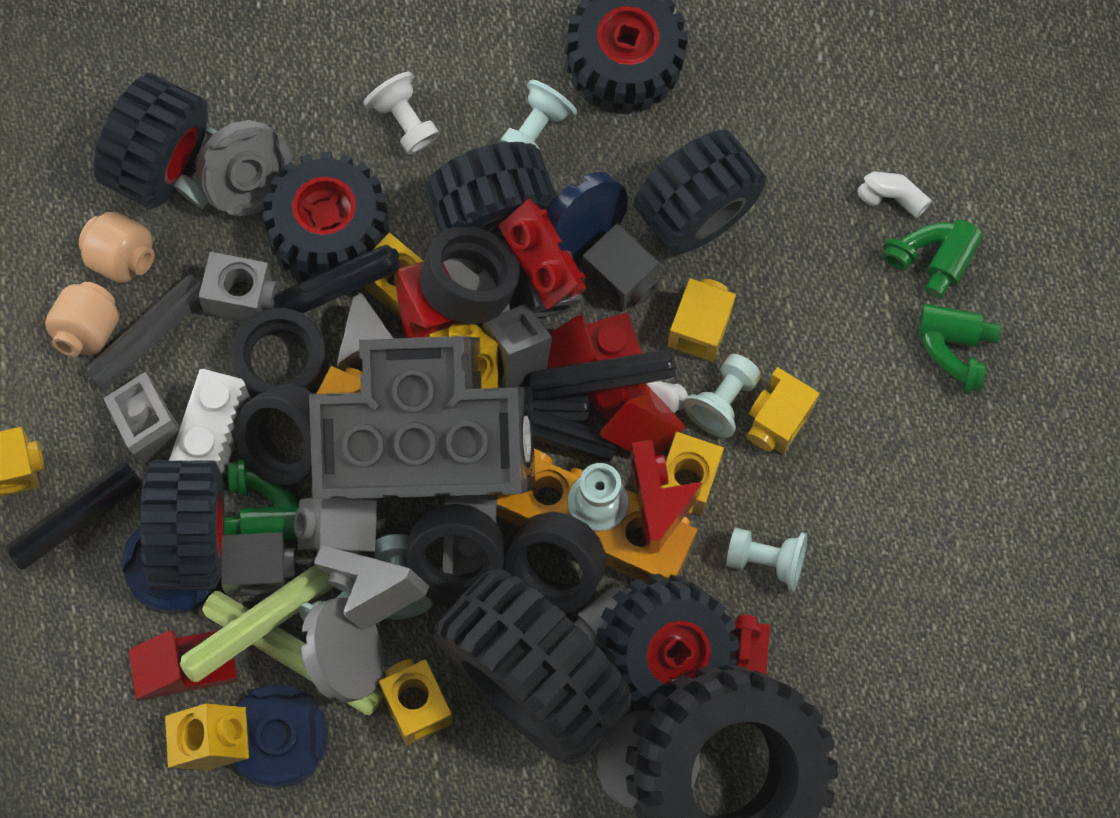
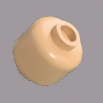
[79,211,154,283]
[45,282,119,357]

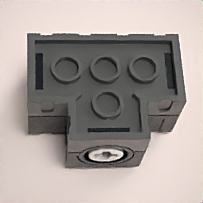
[309,336,536,500]

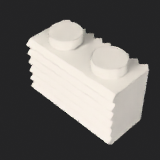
[169,369,251,487]

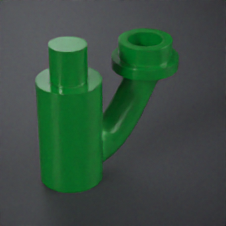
[882,220,984,298]
[917,303,1001,394]
[224,458,299,541]

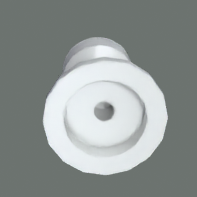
[363,71,440,155]

